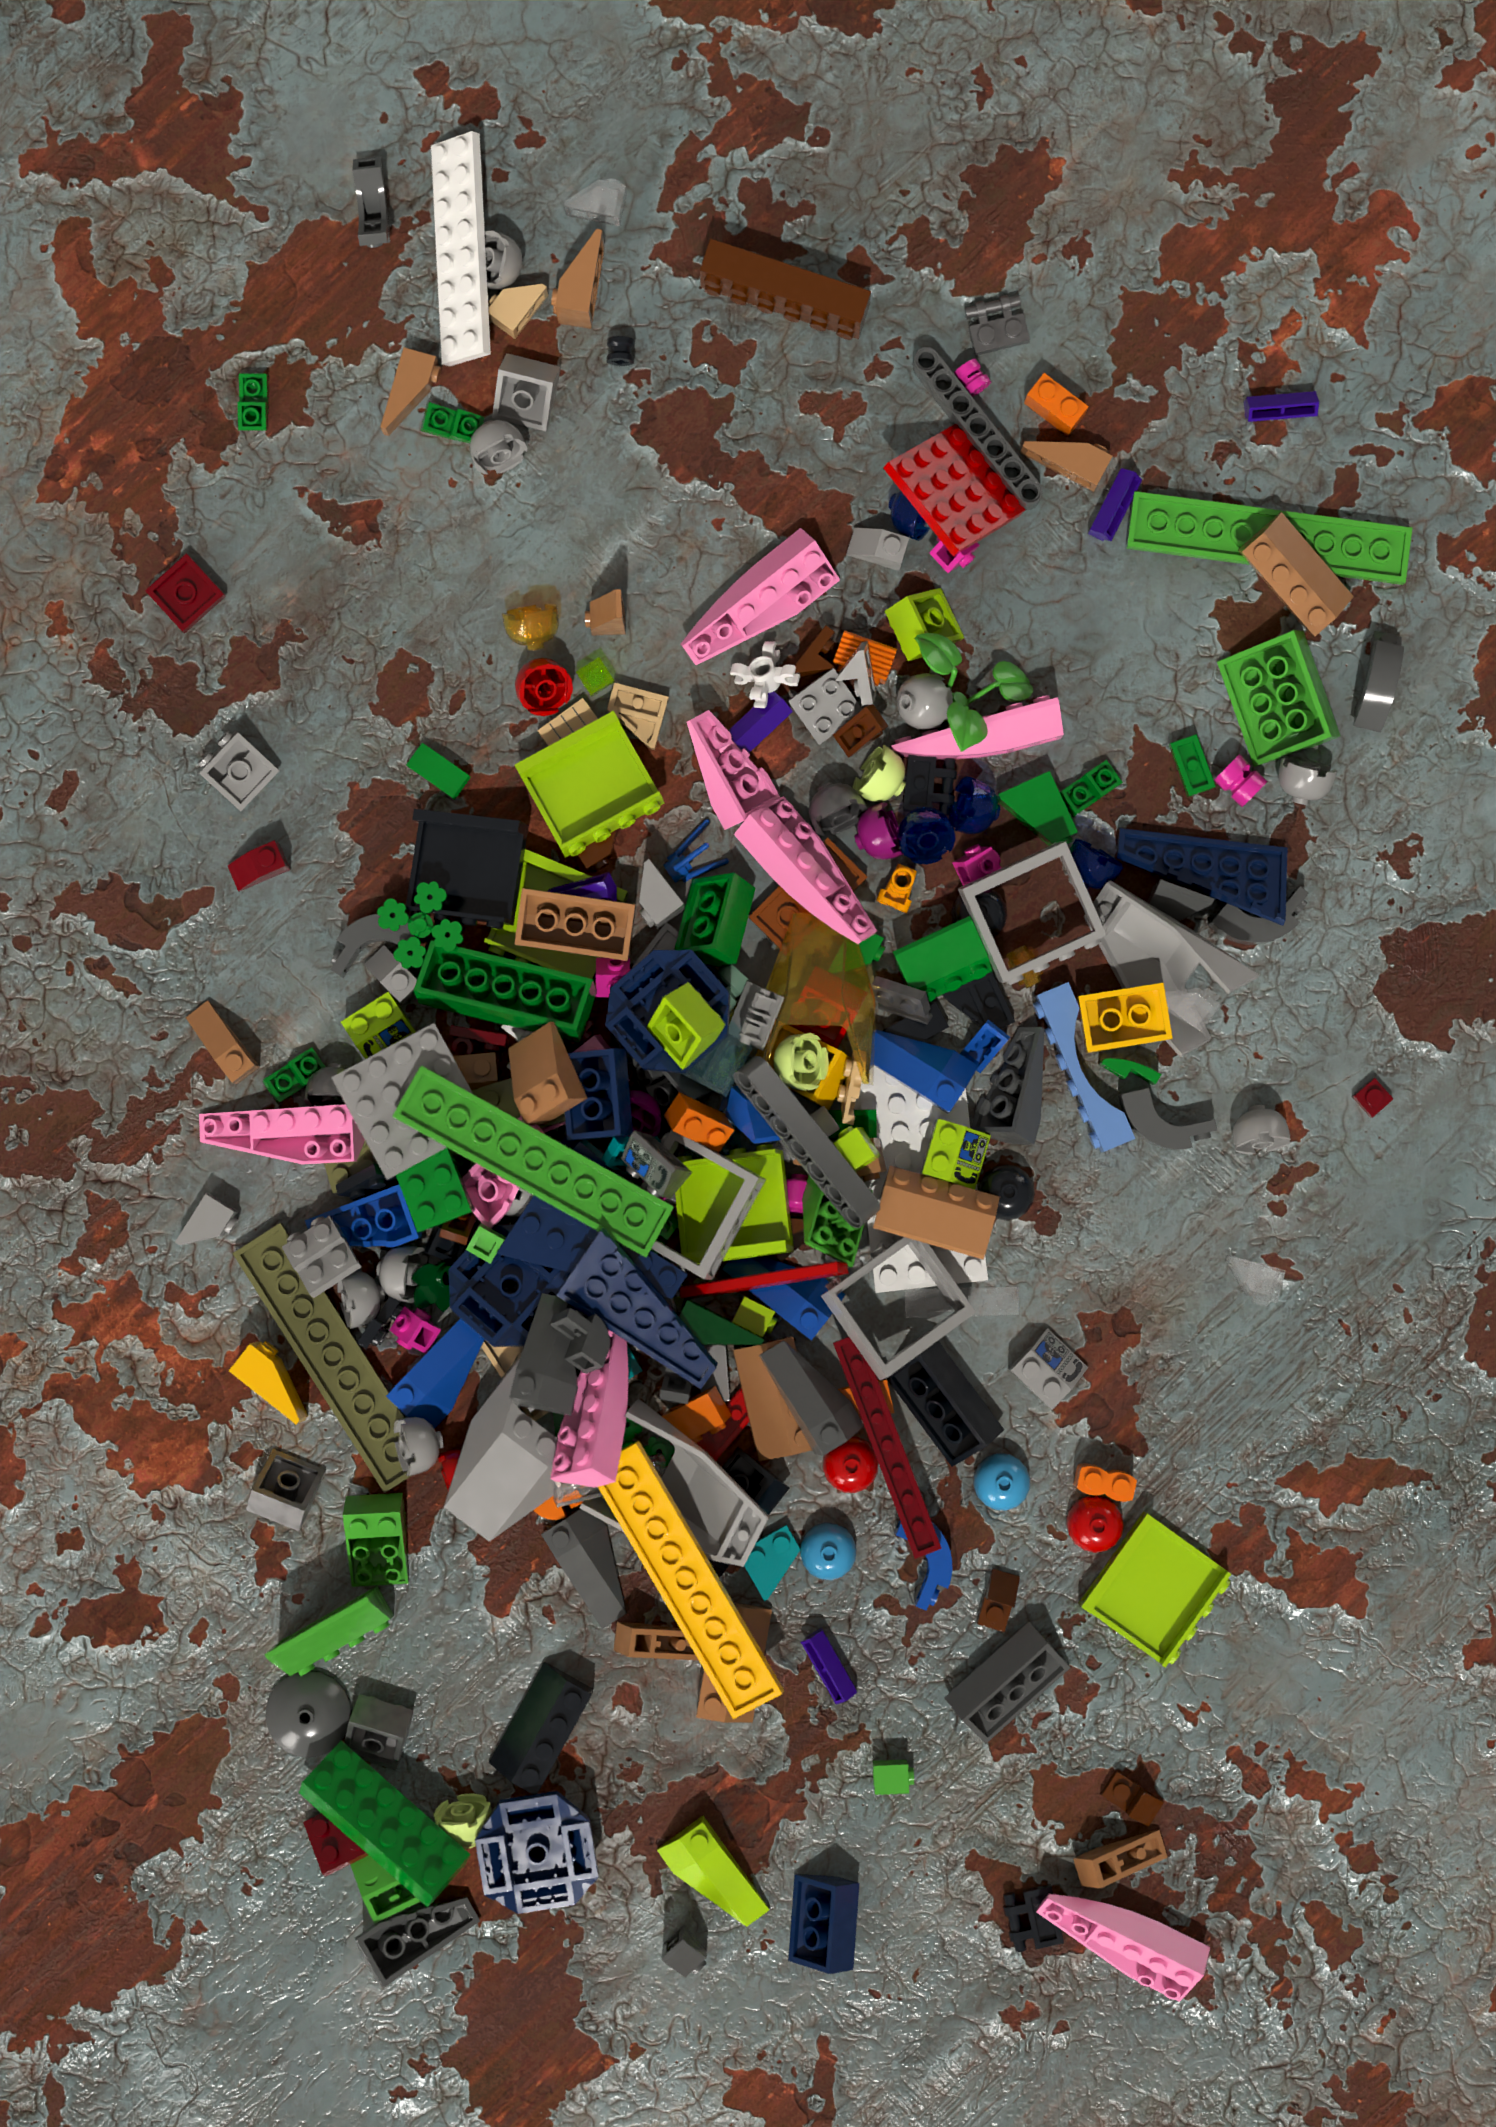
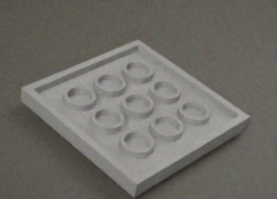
[331,1023,473,1180]

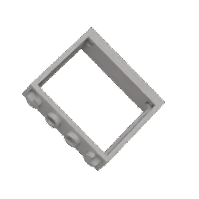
[958,841,1107,985]
[637,1129,766,1280]
[821,1235,976,1380]

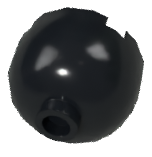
[951,889,1008,938]
[978,1164,1035,1221]

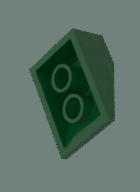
[679,1299,764,1345]

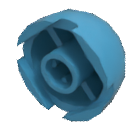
[973,1453,1030,1511]
[800,1522,857,1580]

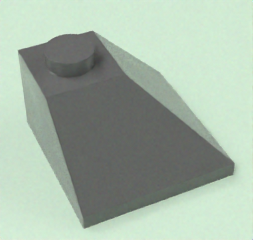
[1147,879,1214,921]

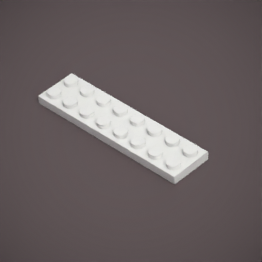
[431,131,491,366]

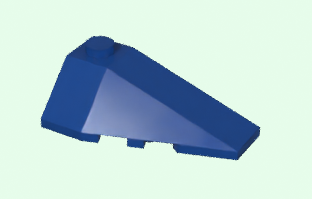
[854,1028,978,1114]
[305,1185,422,1247]
[722,1256,845,1340]
[386,1318,485,1429]

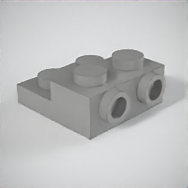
[197,730,279,811]
[282,1216,362,1298]

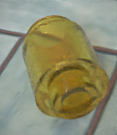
[1006,945,1044,988]

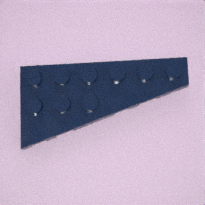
[1117,828,1288,926]
[496,1196,688,1299]
[556,1227,718,1389]

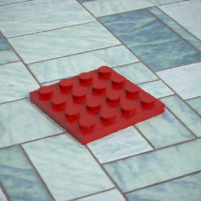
[883,424,1026,557]

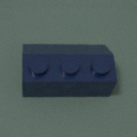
[565,1048,633,1140]
[788,1874,860,1974]

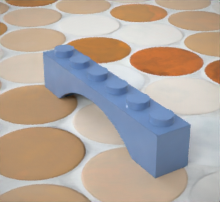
[1033,982,1135,1152]

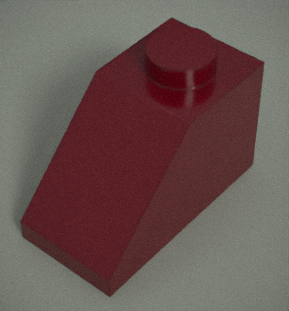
[228,840,291,892]

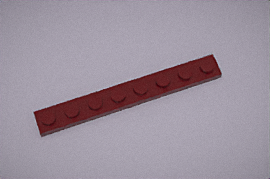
[833,1336,942,1559]

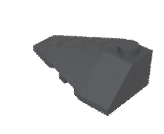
[541,1508,626,1629]

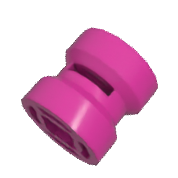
[954,358,992,397]

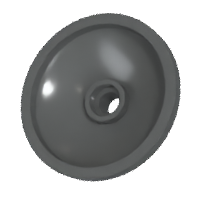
[266,1671,352,1758]

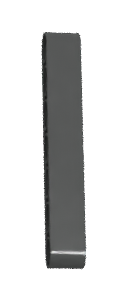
[913,347,1042,510]
[734,1056,880,1228]

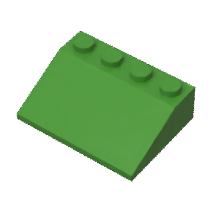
[1217,630,1341,767]
[265,1586,394,1676]

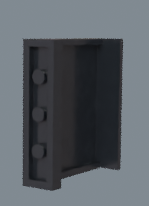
[406,809,529,929]

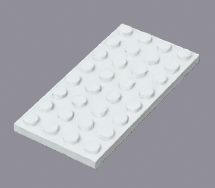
[854,1065,988,1293]

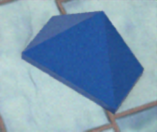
[960,1020,1010,1073]

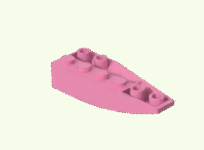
[681,528,840,665]
[890,695,1064,760]
[734,796,877,944]
[199,1104,365,1164]
[550,1329,628,1487]
[1037,1894,1210,2002]

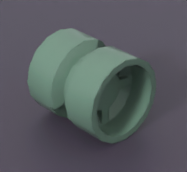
[716,964,751,1011]

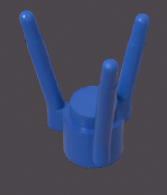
[663,819,729,883]

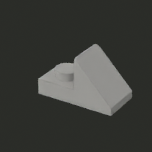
[835,642,877,705]

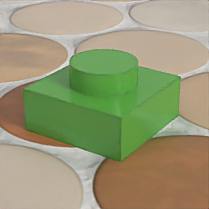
[466,1223,506,1264]

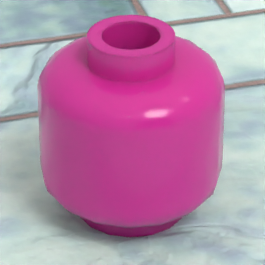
[786,1174,808,1218]

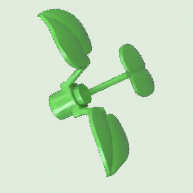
[914,633,1033,752]

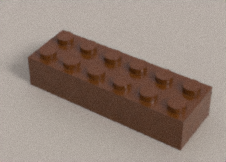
[700,239,871,340]

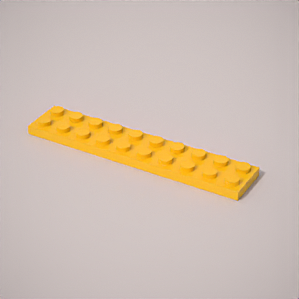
[598,1440,784,1719]

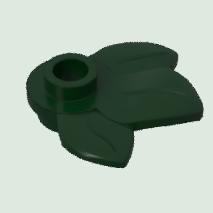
[412,1261,453,1312]

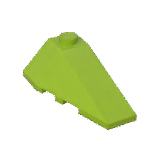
[657,1816,770,1927]

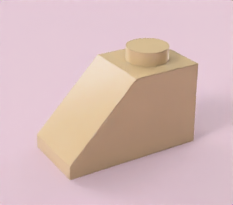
[488,284,549,339]

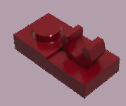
[449,1025,509,1055]

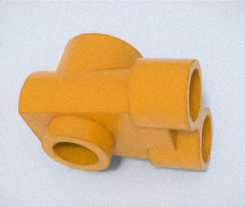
[876,864,917,913]

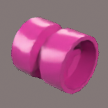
[1214,754,1268,808]

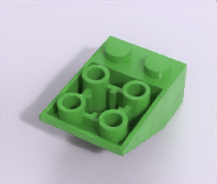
[802,1176,873,1267]
[343,1493,409,1587]
[350,1855,420,1924]

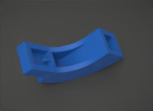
[895,1520,952,1611]

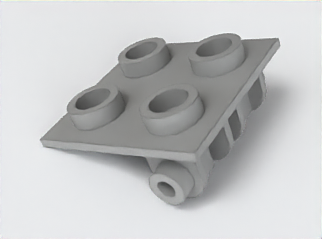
[788,668,862,745]
[729,981,785,1051]

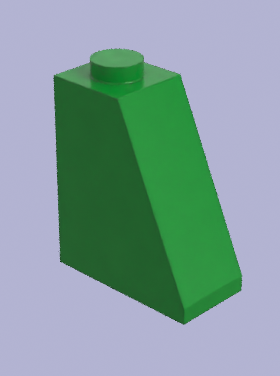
[996,771,1078,846]

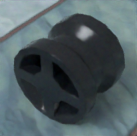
[607,336,635,366]

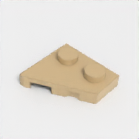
[607,682,669,750]
[837,1050,865,1125]

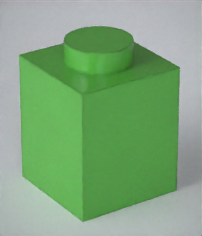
[872,1759,914,1795]

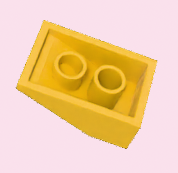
[1077,983,1173,1053]
[756,1019,851,1110]
[229,1341,308,1424]

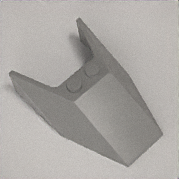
[1084,880,1260,1057]
[443,1352,567,1542]
[580,1398,769,1567]

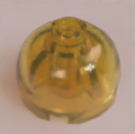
[502,604,559,650]

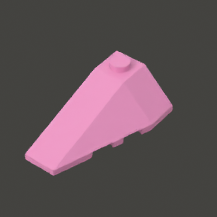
[687,710,781,830]
[462,1116,544,1229]

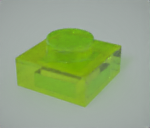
[576,657,615,697]

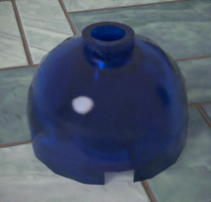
[888,490,930,541]
[949,776,1000,834]
[898,807,956,865]
[1069,838,1124,889]

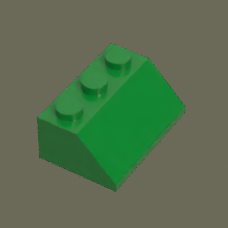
[674,872,756,966]
[893,916,992,1002]

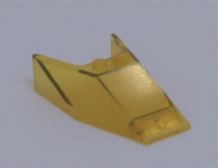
[757,913,876,1085]

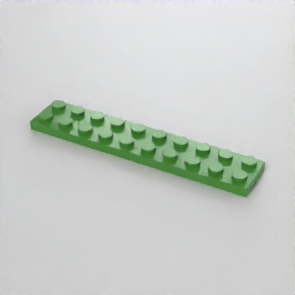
[1126,491,1412,585]
[392,1066,674,1257]

